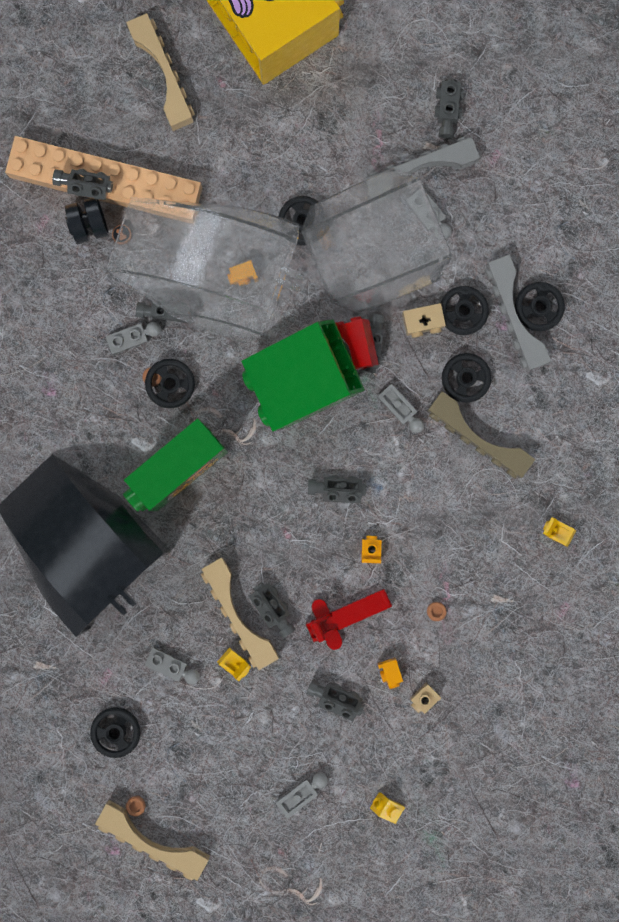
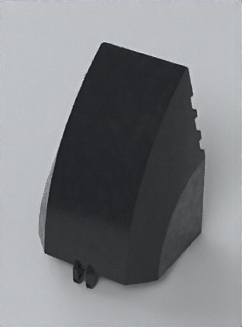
[0,454,171,637]

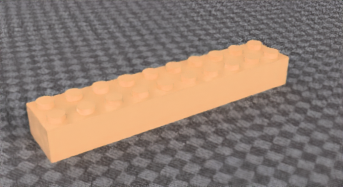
[5,136,202,224]

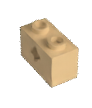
[402,303,446,338]

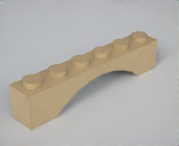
[126,13,195,131]
[201,557,279,670]
[95,800,210,881]

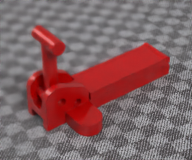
[305,588,392,650]

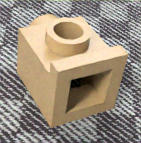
[410,682,441,714]

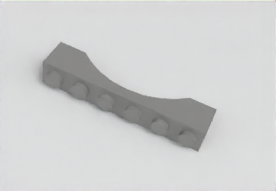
[365,137,480,204]
[485,254,551,372]

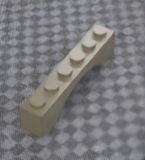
[427,391,536,479]

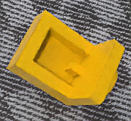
[543,517,576,547]
[217,647,251,681]
[370,792,405,824]

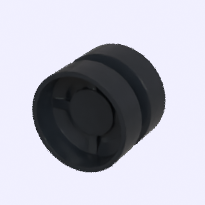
[65,198,109,245]

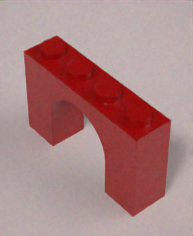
[335,316,379,369]

